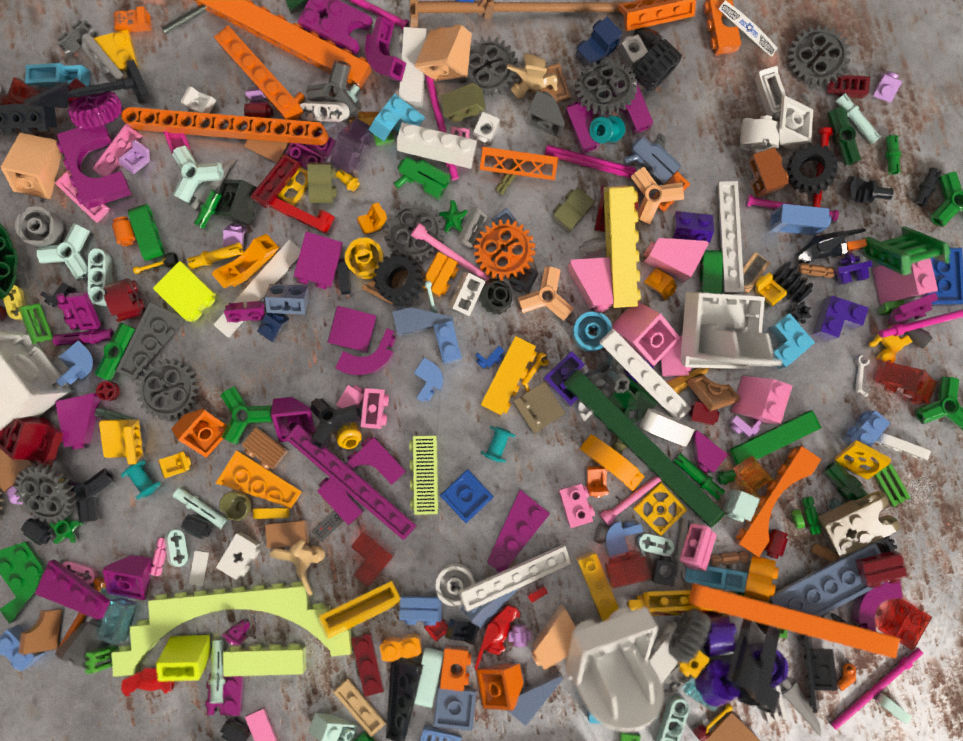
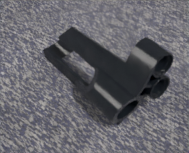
[727,597,780,714]

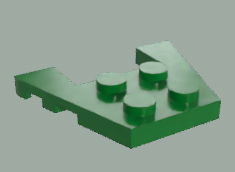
[0,541,46,624]

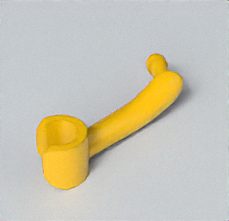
[522,352,549,392]

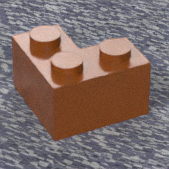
[748,147,789,198]

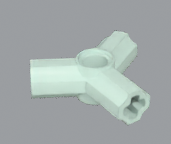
[172,145,224,203]
[37,223,90,281]

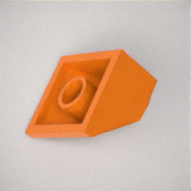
[171,409,227,458]
[476,663,523,711]

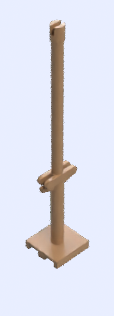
[409,0,628,28]

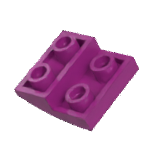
[286,129,337,168]
[888,292,939,325]
[327,306,376,353]

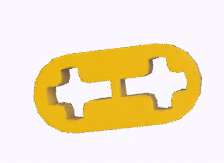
[253,507,289,519]

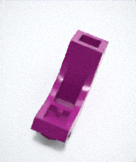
[365,16,407,82]
[335,328,397,376]
[851,581,903,632]

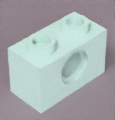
[723,489,760,522]

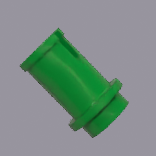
[717,467,743,486]

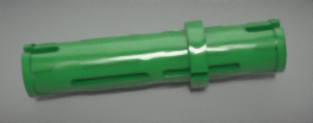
[672,453,725,500]

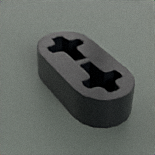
[338,259,352,295]

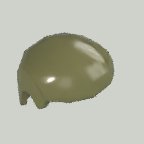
[219,491,251,521]

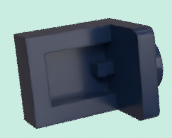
[257,313,289,342]

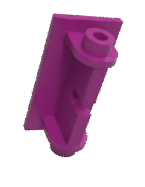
[224,300,265,323]
[222,619,250,646]

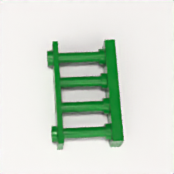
[862,226,950,276]

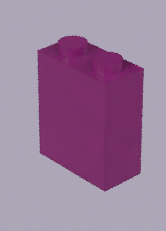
[293,232,343,290]

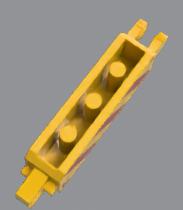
[627,589,735,616]

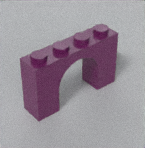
[565,84,654,154]
[56,125,132,209]
[317,437,407,525]

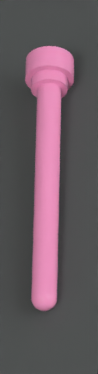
[411,223,491,281]
[599,475,661,527]

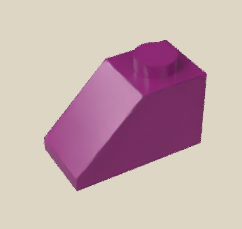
[691,430,728,473]

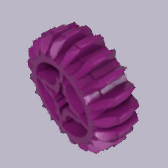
[67,91,123,129]

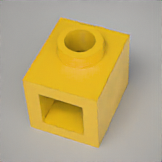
[678,650,710,678]

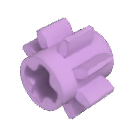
[508,624,532,647]

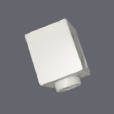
[619,34,648,69]
[473,112,500,145]

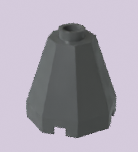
[55,619,105,669]

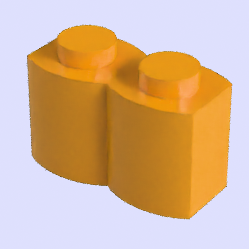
[744,555,779,602]
[380,633,422,662]

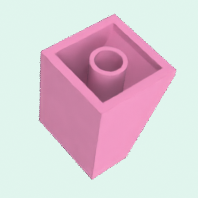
[643,238,709,283]
[567,257,613,313]
[872,258,938,305]
[612,301,680,366]
[730,376,792,424]

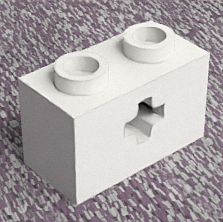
[448,272,486,316]
[216,532,261,579]

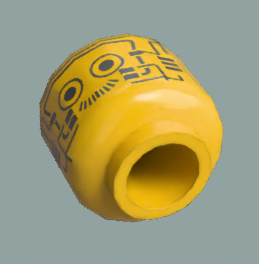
[334,422,361,449]

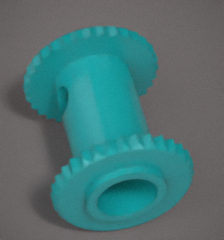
[589,115,625,144]
[481,426,515,463]
[121,460,161,500]

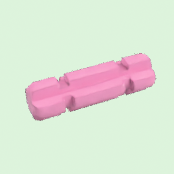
[150,537,166,576]

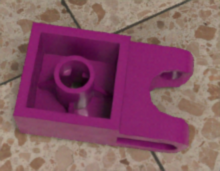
[298,0,373,55]

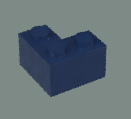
[575,16,623,67]

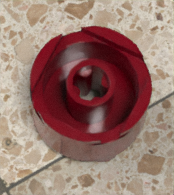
[103,278,146,322]

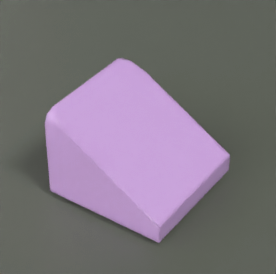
[245,87,267,101]

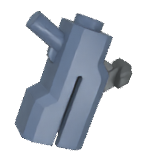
[623,133,682,186]

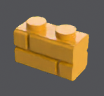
[422,252,459,298]

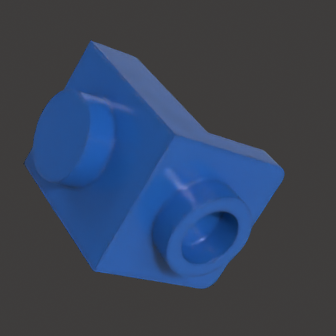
[475,346,505,369]

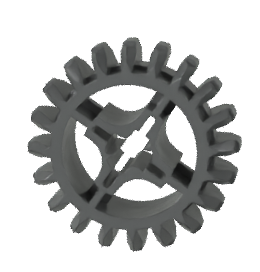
[668,608,711,663]

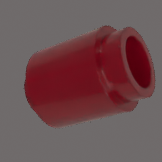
[244,102,274,118]
[764,529,788,559]

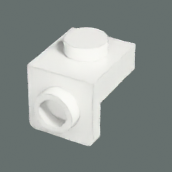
[181,86,216,113]

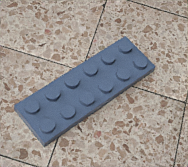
[769,542,885,633]

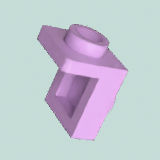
[872,71,902,103]
[119,140,150,174]
[223,223,247,252]
[727,415,762,437]

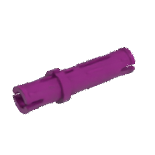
[53,328,114,347]

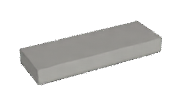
[81,33,124,82]

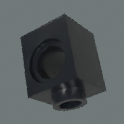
[651,555,677,586]

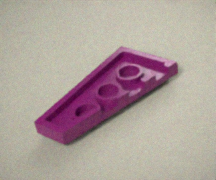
[487,489,550,573]
[35,559,110,620]

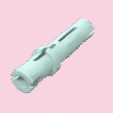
[835,93,881,145]
[172,487,228,529]
[209,640,225,704]

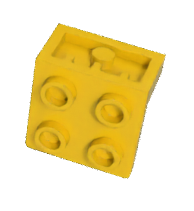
[99,419,144,464]

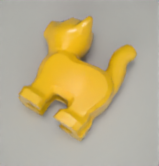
[869,324,912,364]

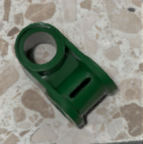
[623,389,658,423]

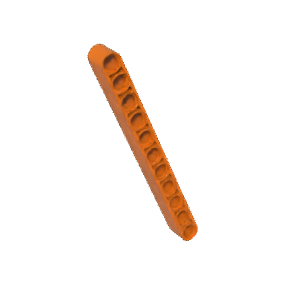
[121,107,329,145]
[688,583,900,659]

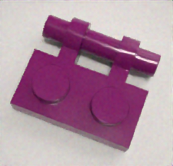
[56,292,101,330]
[205,673,244,716]

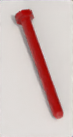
[812,127,833,207]

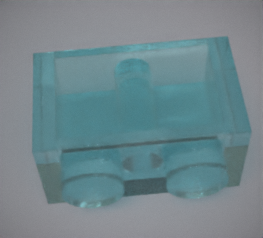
[97,597,138,645]

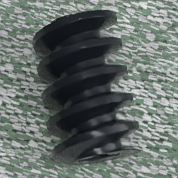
[772,261,813,303]

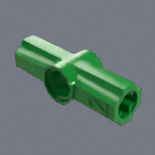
[94,322,136,381]

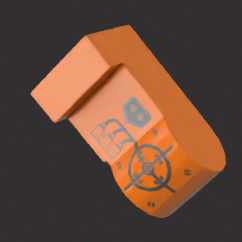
[113,6,152,32]

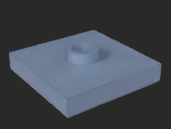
[433,685,477,731]

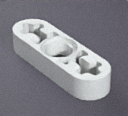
[300,101,350,122]
[875,433,931,461]

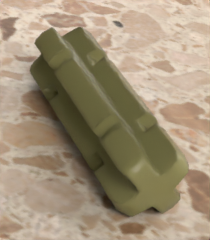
[495,161,522,195]

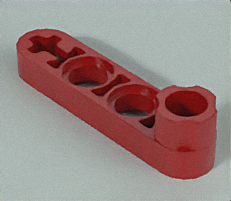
[269,198,335,235]

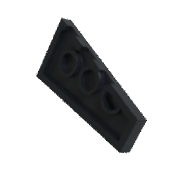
[386,658,424,741]

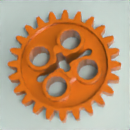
[474,219,536,281]

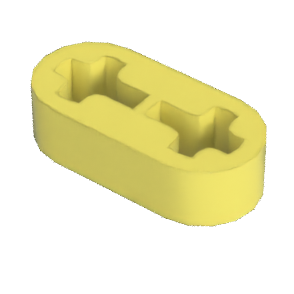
[3,285,28,320]

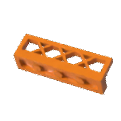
[618,0,696,31]
[480,147,558,181]

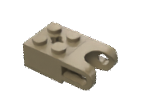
[817,491,900,558]

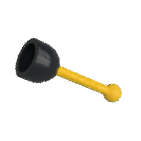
[133,252,179,274]

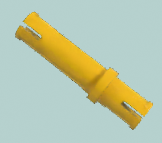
[187,242,243,269]

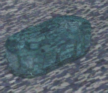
[683,683,718,712]

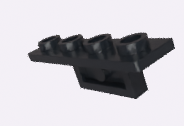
[801,635,838,713]

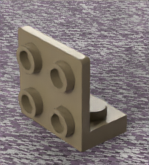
[513,382,565,434]

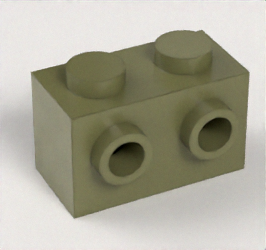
[441,82,486,122]

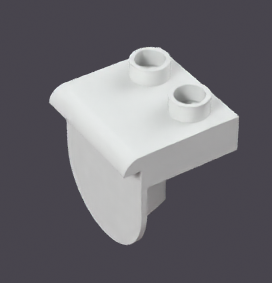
[681,292,782,369]
[566,607,663,731]

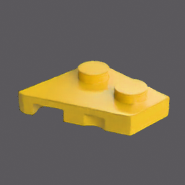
[93,29,138,71]

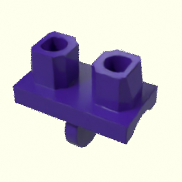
[834,252,873,285]

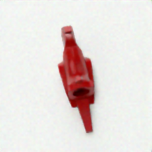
[474,604,520,670]
[121,667,175,696]

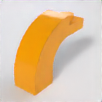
[212,234,279,288]
[579,434,645,491]

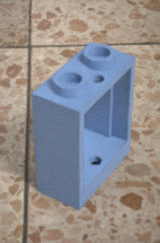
[770,204,831,236]

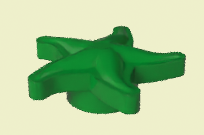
[439,200,468,233]
[49,516,83,544]

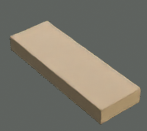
[333,677,386,737]

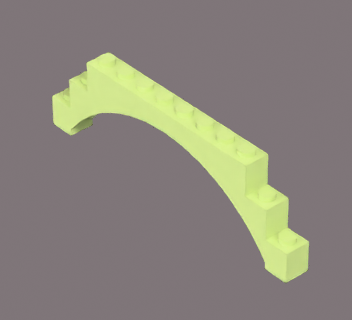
[112,581,353,677]

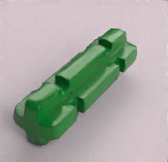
[802,496,822,535]

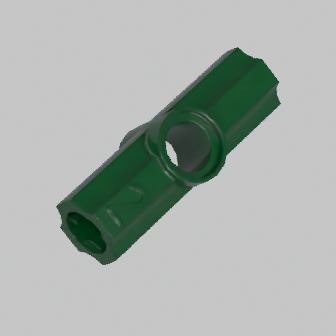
[827,107,862,166]
[823,461,868,501]

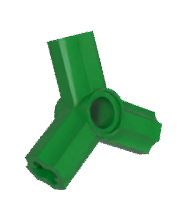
[929,172,963,227]
[915,376,963,431]
[220,386,273,445]

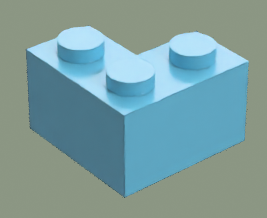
[369,93,425,141]
[769,313,815,369]

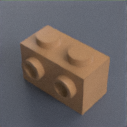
[265,519,310,550]

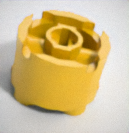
[345,238,385,279]

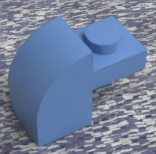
[56,340,93,387]
[414,357,444,403]
[604,520,643,557]

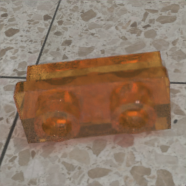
[733,455,773,499]

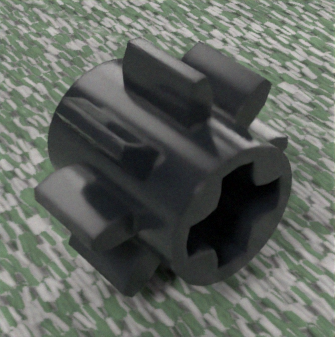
[786,301,812,324]

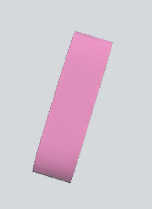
[62,561,98,584]

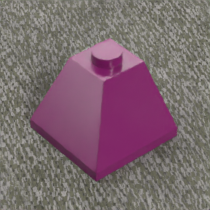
[271,397,316,442]
[103,555,152,600]

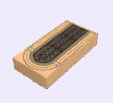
[743,252,770,294]

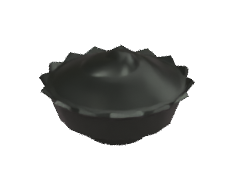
[479,278,512,315]

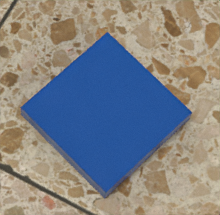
[439,469,494,523]

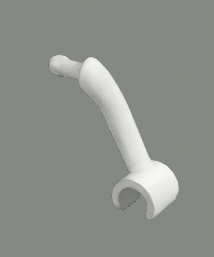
[854,355,870,397]

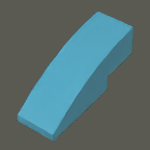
[25,63,90,88]
[685,565,748,593]

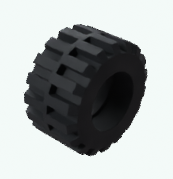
[632,39,682,92]
[787,143,838,195]
[373,253,426,305]

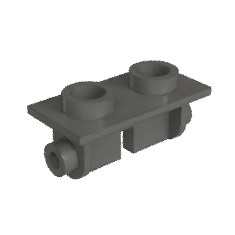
[56,20,96,56]

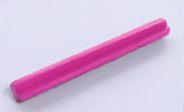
[545,145,636,179]

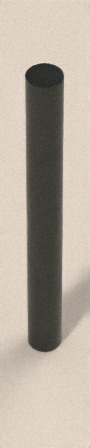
[161,4,207,34]

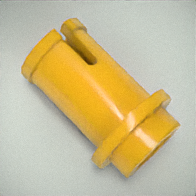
[336,167,360,191]

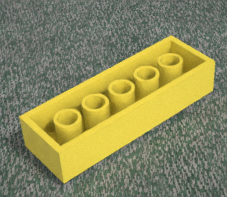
[604,185,641,308]

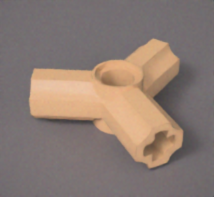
[631,167,684,225]
[517,267,574,321]

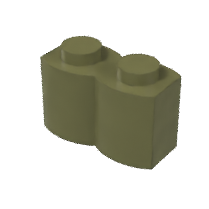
[307,162,337,203]
[552,187,595,233]

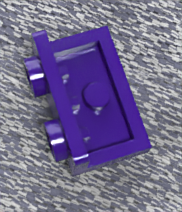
[672,211,714,244]

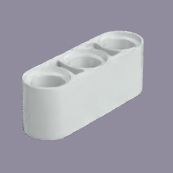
[639,408,696,446]

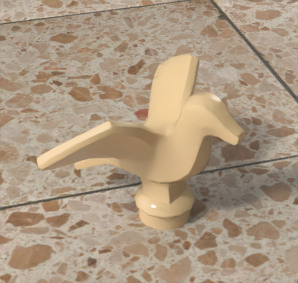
[506,53,558,100]
[270,539,325,595]

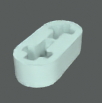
[164,530,188,567]
[636,534,674,556]
[875,693,912,725]

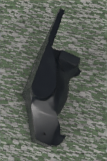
[795,228,866,265]

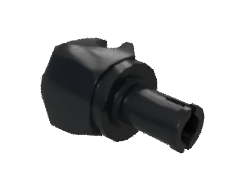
[842,176,894,203]

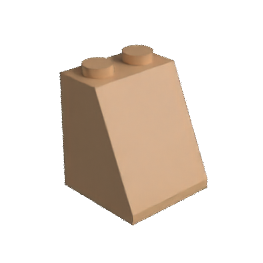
[415,24,472,81]
[1,133,62,199]
[531,604,576,670]

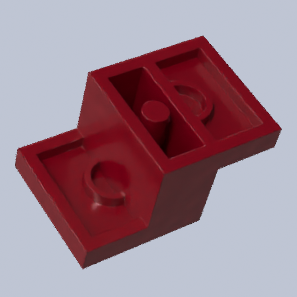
[0,417,63,469]

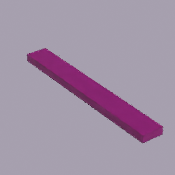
[285,424,417,541]

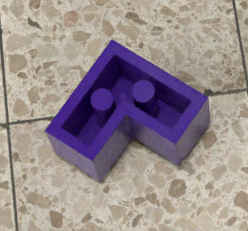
[813,295,869,340]
[543,351,585,407]

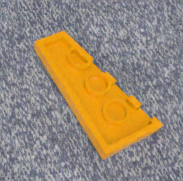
[216,450,303,508]

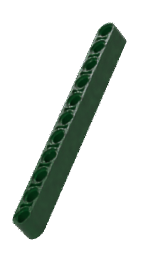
[563,369,725,528]

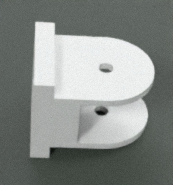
[0,332,74,430]

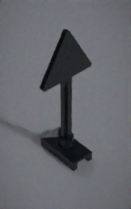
[24,60,148,108]

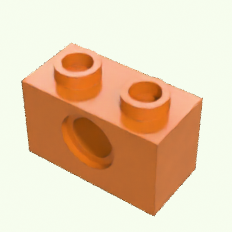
[440,645,472,691]

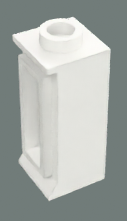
[754,66,786,120]

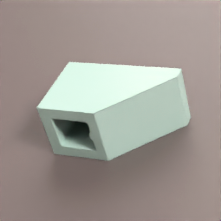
[308,713,358,741]

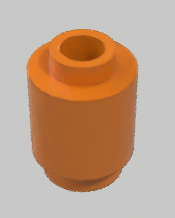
[112,216,136,246]

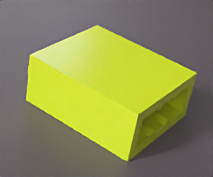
[153,261,217,322]
[156,635,212,681]

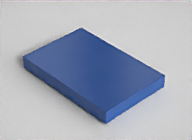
[924,248,963,305]

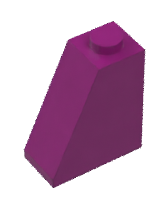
[55,393,101,450]

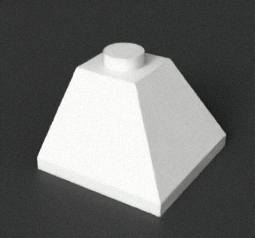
[779,95,813,151]

